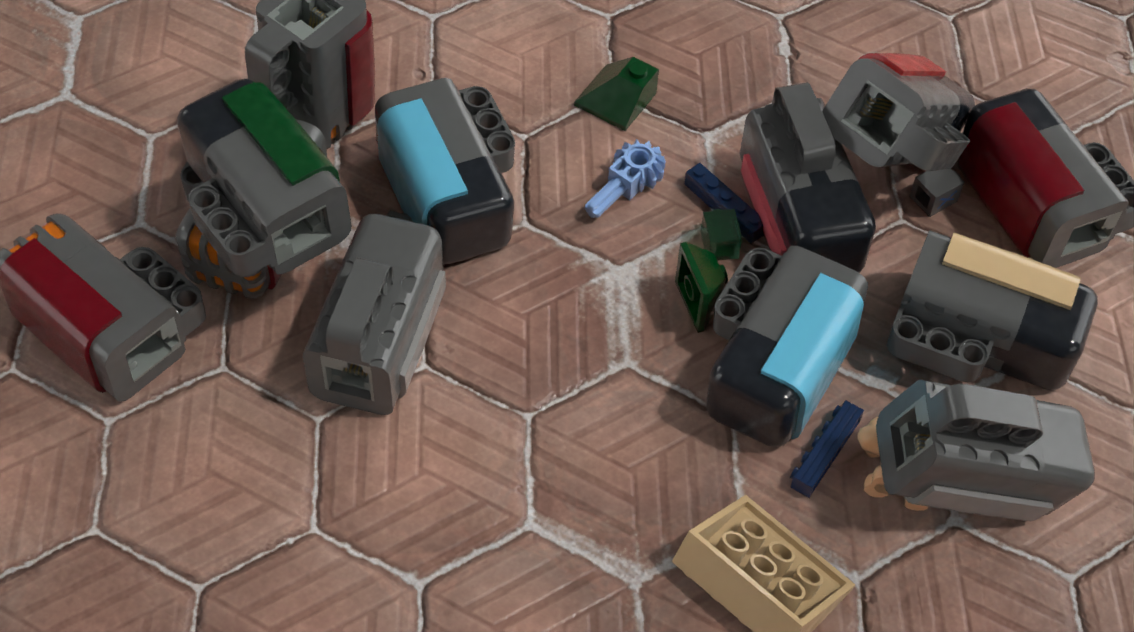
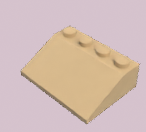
[672,495,855,632]

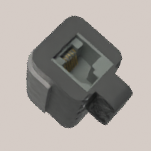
[303,214,446,415]
[876,379,1095,522]

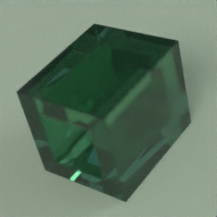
[700,209,742,261]

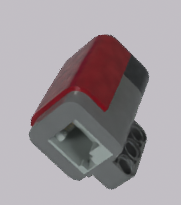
[958,88,1134,268]

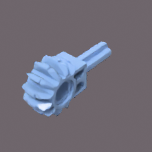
[584,139,666,218]

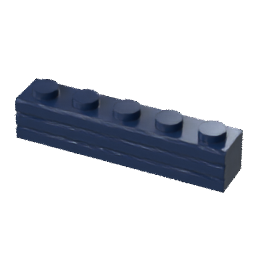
[684,163,764,244]
[790,400,864,498]

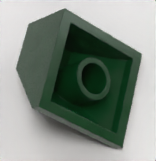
[574,57,659,131]
[675,242,728,333]

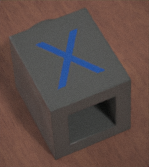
[909,169,964,217]

